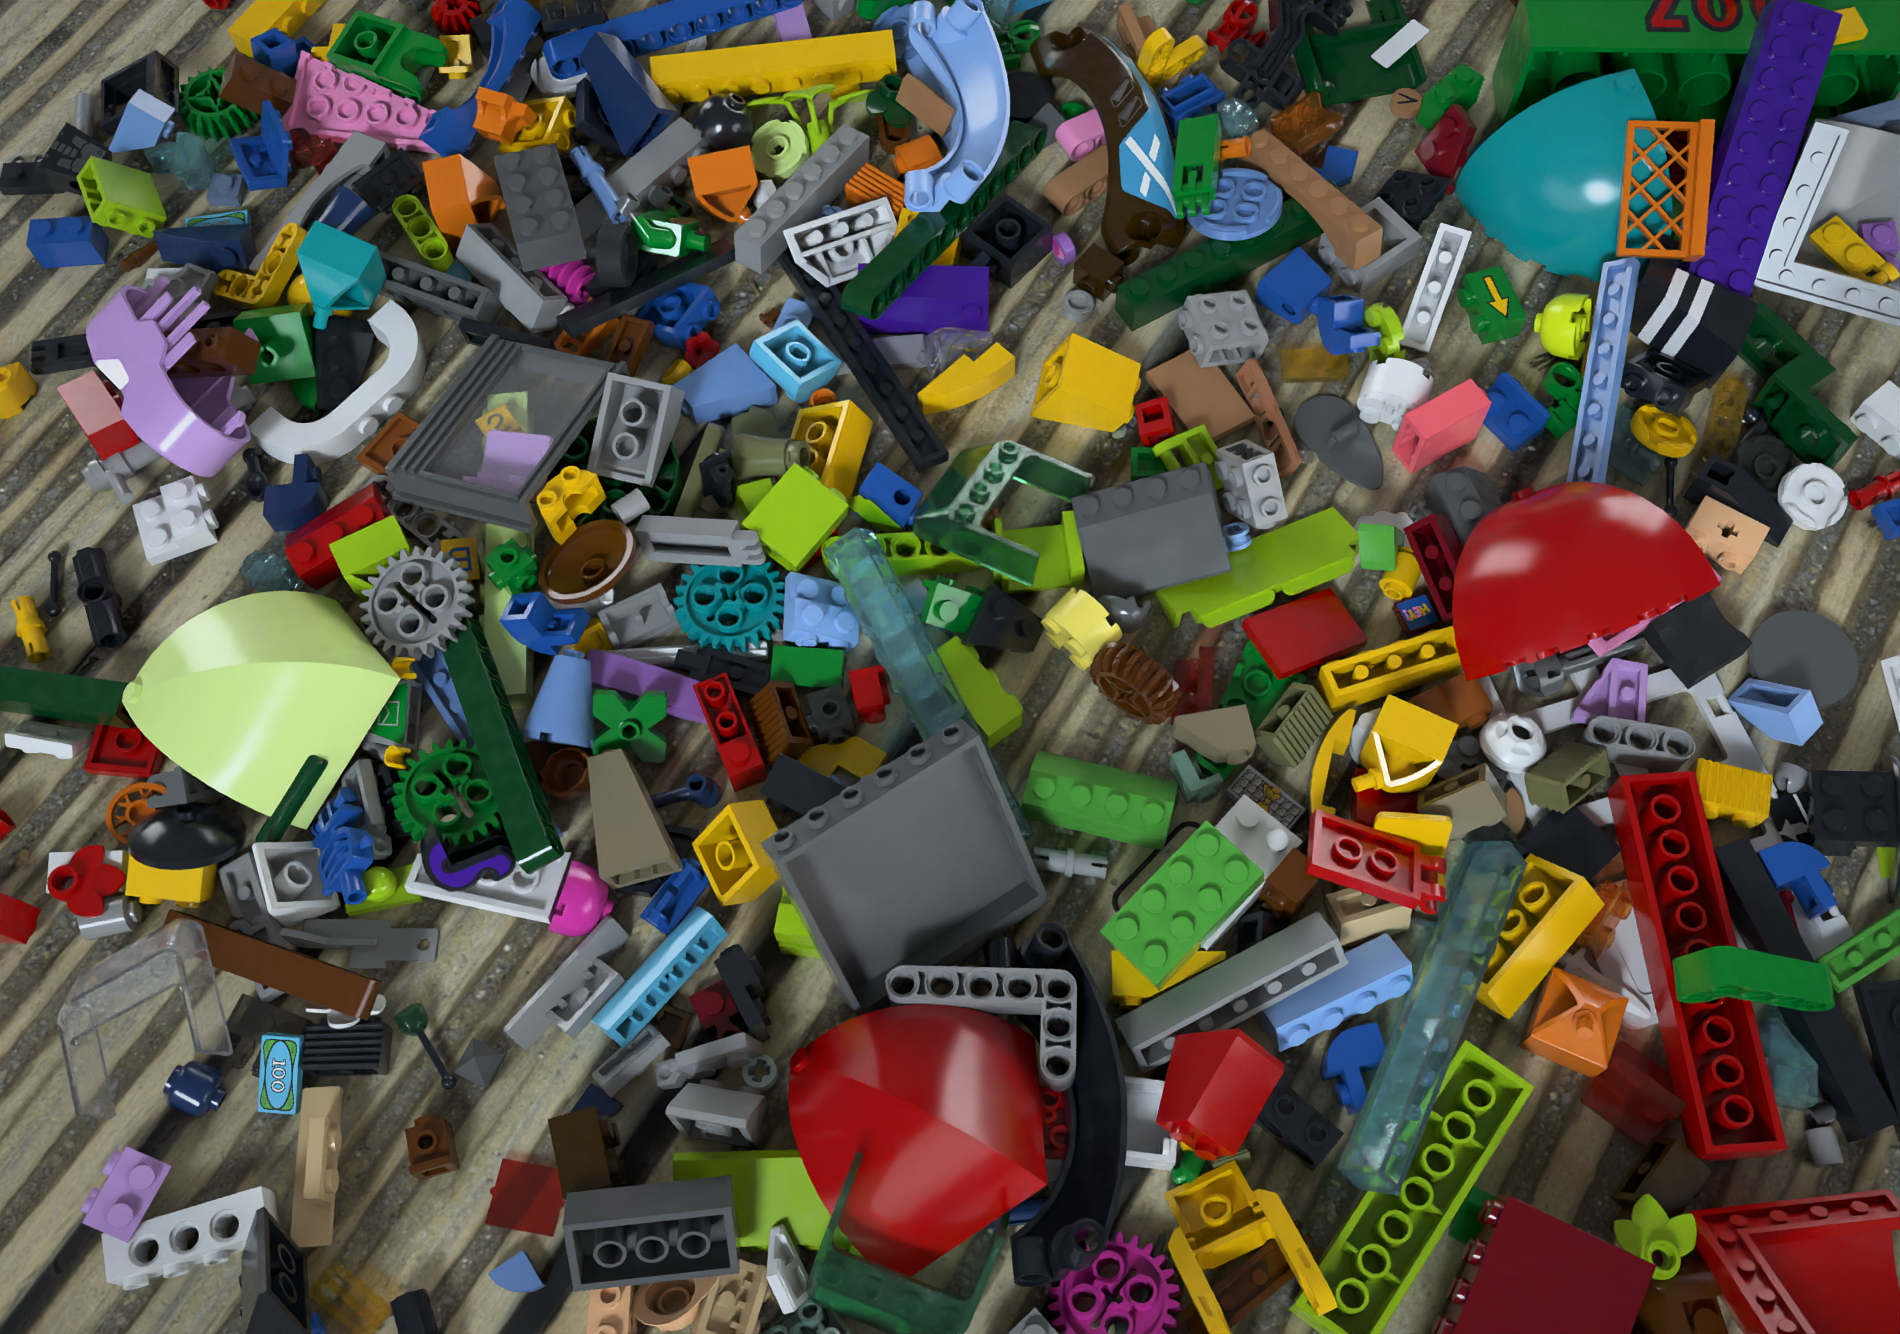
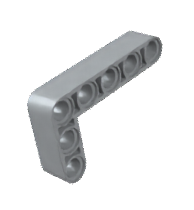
[885,965,1077,1092]

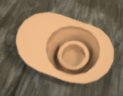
[632,1276,719,1332]

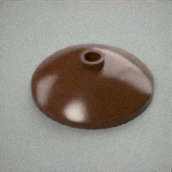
[538,519,636,604]

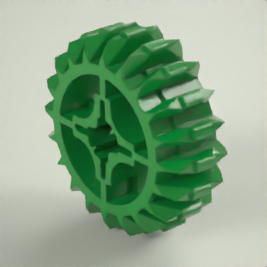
[179,64,259,142]

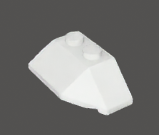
[783,196,898,288]

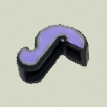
[420,823,516,892]

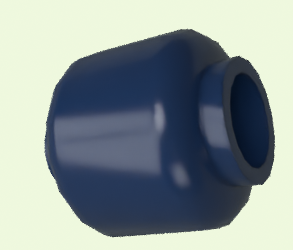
[163,1060,228,1118]

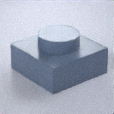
[206,173,247,207]

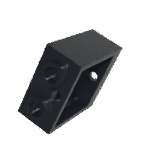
[100,50,179,136]

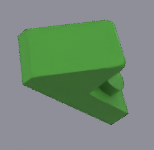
[1358,523,1405,571]

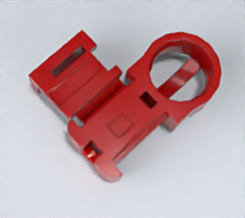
[1206,0,1266,52]

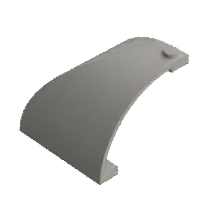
[1753,119,1900,327]

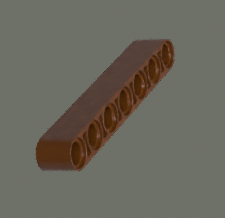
[156,909,382,1020]

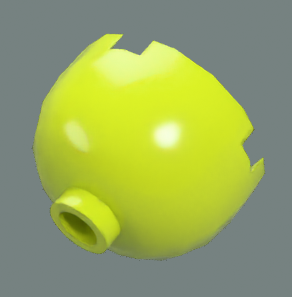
[1534,293,1592,360]

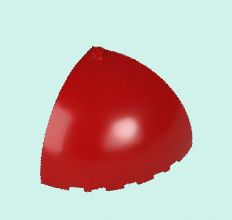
[1452,482,1720,681]

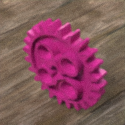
[1048,1231,1181,1334]

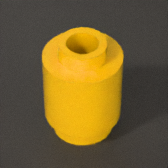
[1379,547,1422,600]

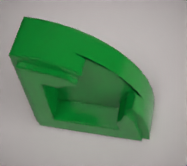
[292,377,319,413]

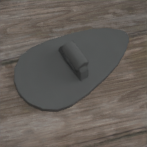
[1294,396,1383,490]

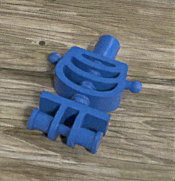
[311,787,374,905]

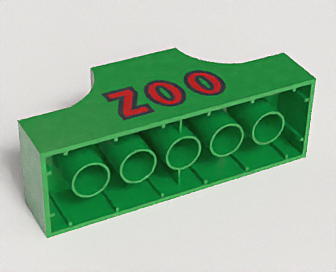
[1492,0,1900,137]

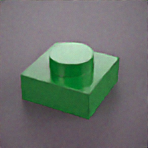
[1130,447,1165,482]

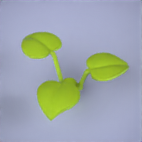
[745,84,874,156]

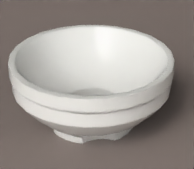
[1479,712,1547,774]

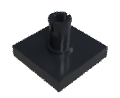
[572,77,628,160]

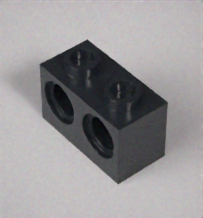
[1255,1080,1344,1172]

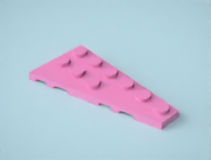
[283,50,439,154]

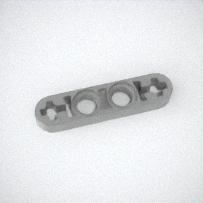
[365,475,464,553]

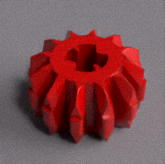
[431,0,483,35]

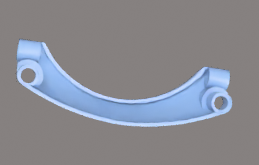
[904,0,1010,212]

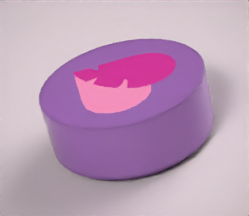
[1052,231,1076,266]

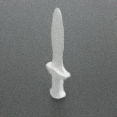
[1558,949,1651,1019]

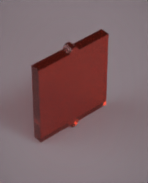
[485,1158,565,1237]

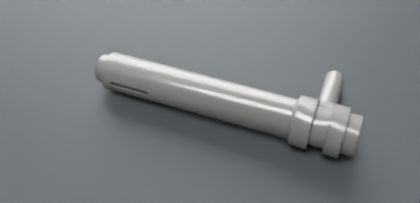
[81,385,257,504]

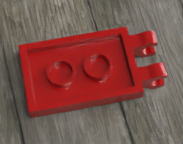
[1306,809,1446,915]

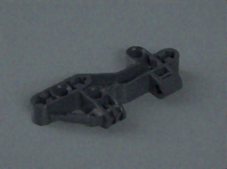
[1219,0,1353,117]

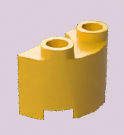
[0,362,37,419]
[536,466,607,545]

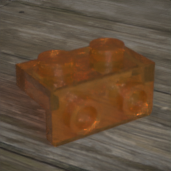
[1269,91,1345,156]

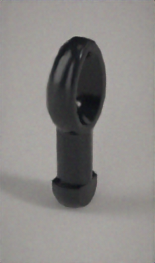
[242,448,271,503]

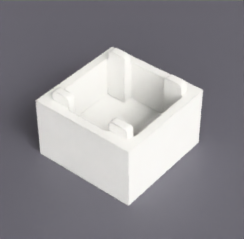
[1124,1076,1177,1171]

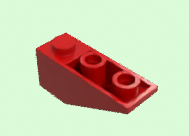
[692,672,767,792]

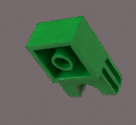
[326,10,450,103]

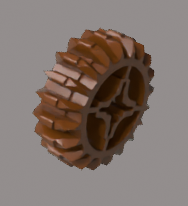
[1089,641,1182,725]

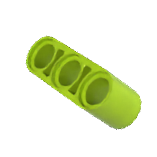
[392,195,454,273]

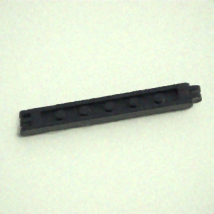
[30,308,254,375]

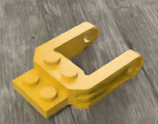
[1163,1160,1338,1334]

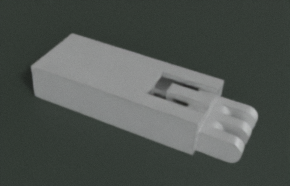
[635,515,766,567]

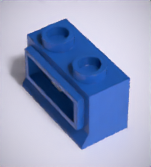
[1156,72,1225,140]

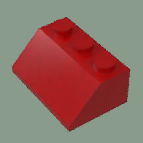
[284,483,392,591]

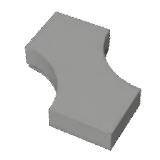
[140,263,220,309]

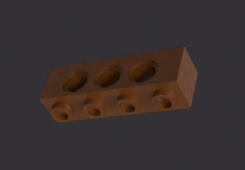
[163,327,261,379]

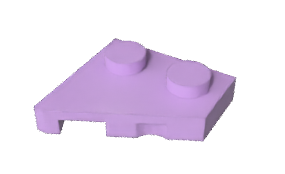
[1570,658,1648,725]

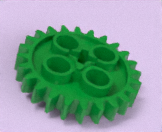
[392,738,502,851]

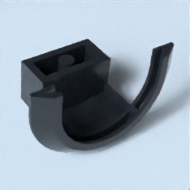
[1806,753,1900,903]

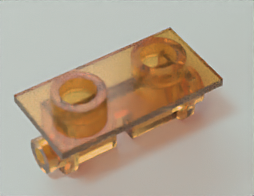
[1572,880,1633,961]

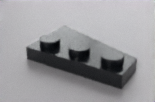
[311,313,374,410]

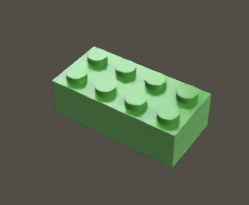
[1100,820,1265,991]

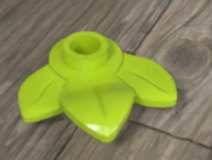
[1614,1194,1697,1280]

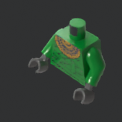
[617,185,711,257]

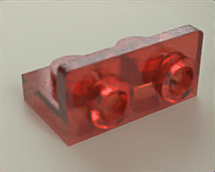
[1171,646,1214,726]

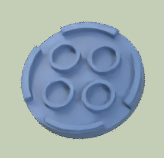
[1186,168,1283,241]

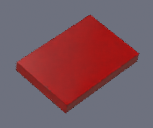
[1241,587,1368,680]

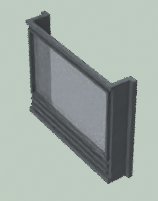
[384,334,631,534]

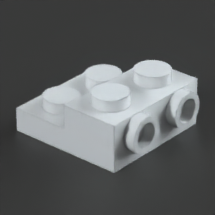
[132,476,219,566]

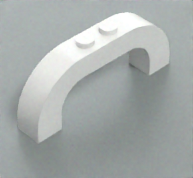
[248,300,427,464]

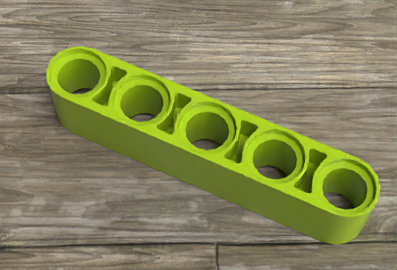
[821,529,990,579]

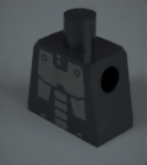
[38,122,112,196]

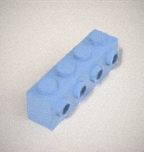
[1256,933,1413,1052]

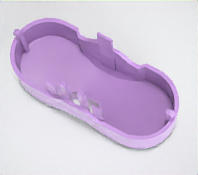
[86,276,259,477]

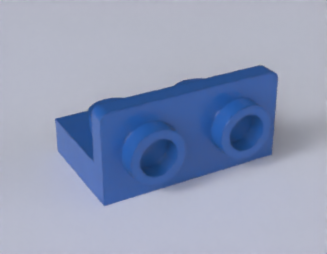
[1483,371,1550,453]

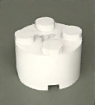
[1357,358,1434,432]

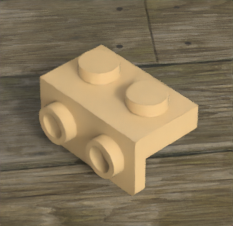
[691,1259,772,1334]

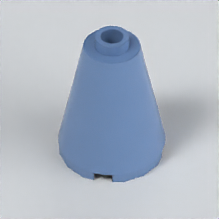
[522,649,595,749]

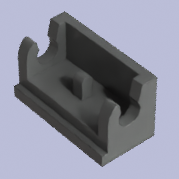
[146,766,220,809]

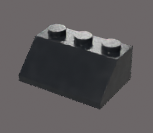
[239,1206,311,1334]

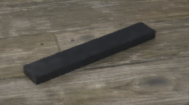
[556,238,735,338]

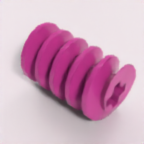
[539,260,597,305]

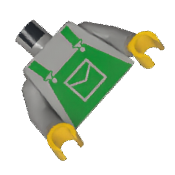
[360,657,422,770]

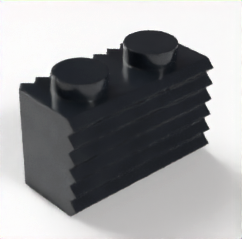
[301,1016,393,1077]

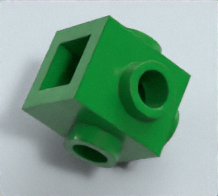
[485,538,539,596]

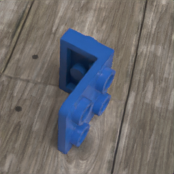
[230,100,293,191]

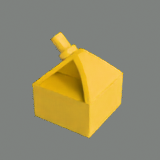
[1351,694,1459,793]
[692,799,778,907]

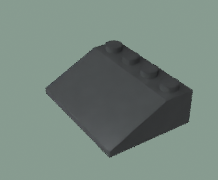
[1072,462,1232,601]

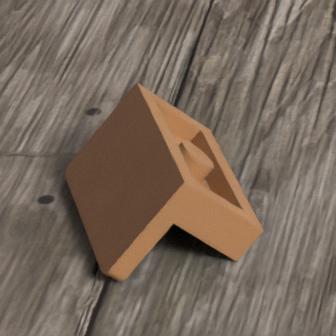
[1116,3,1157,65]
[895,73,956,138]

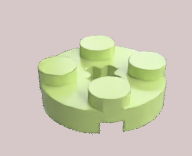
[751,119,811,184]

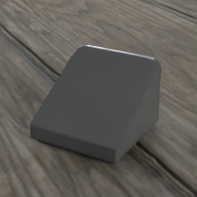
[1027,103,1066,149]

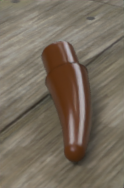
[120,240,159,272]

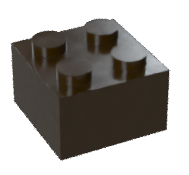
[548,1106,629,1200]

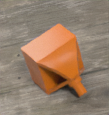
[687,145,758,226]
[422,154,507,250]
[1518,967,1629,1079]

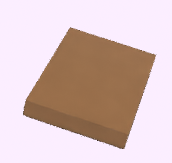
[1145,350,1255,442]

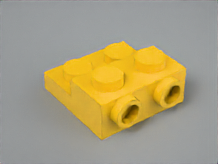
[498,96,576,155]

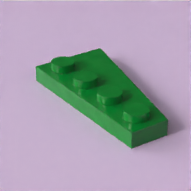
[1194,639,1307,786]

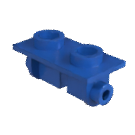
[640,858,710,936]

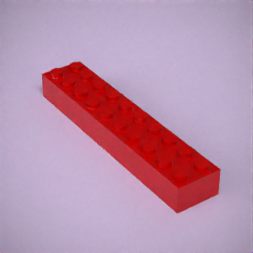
[1607,771,1787,1162]

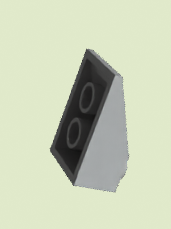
[587,372,685,487]
[665,1079,769,1150]

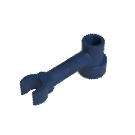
[650,774,722,809]

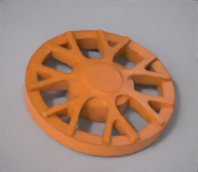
[105,782,166,846]

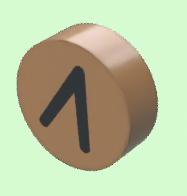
[1390,88,1422,119]

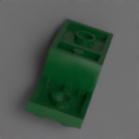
[1738,302,1859,469]

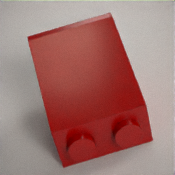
[1156,1028,1285,1160]

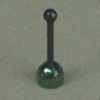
[394,1003,457,1090]

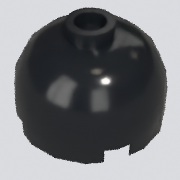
[691,93,755,150]

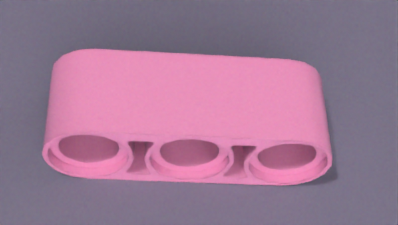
[1055,108,1106,162]

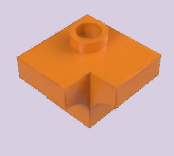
[473,86,538,146]

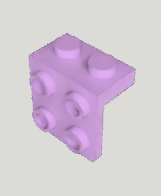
[80,1145,172,1243]

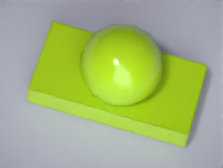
[345,864,423,917]

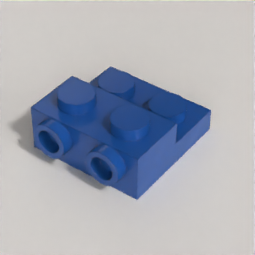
[634,282,721,351]

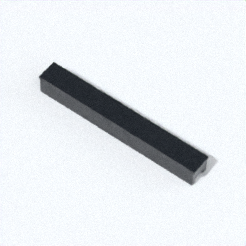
[1713,837,1900,1142]

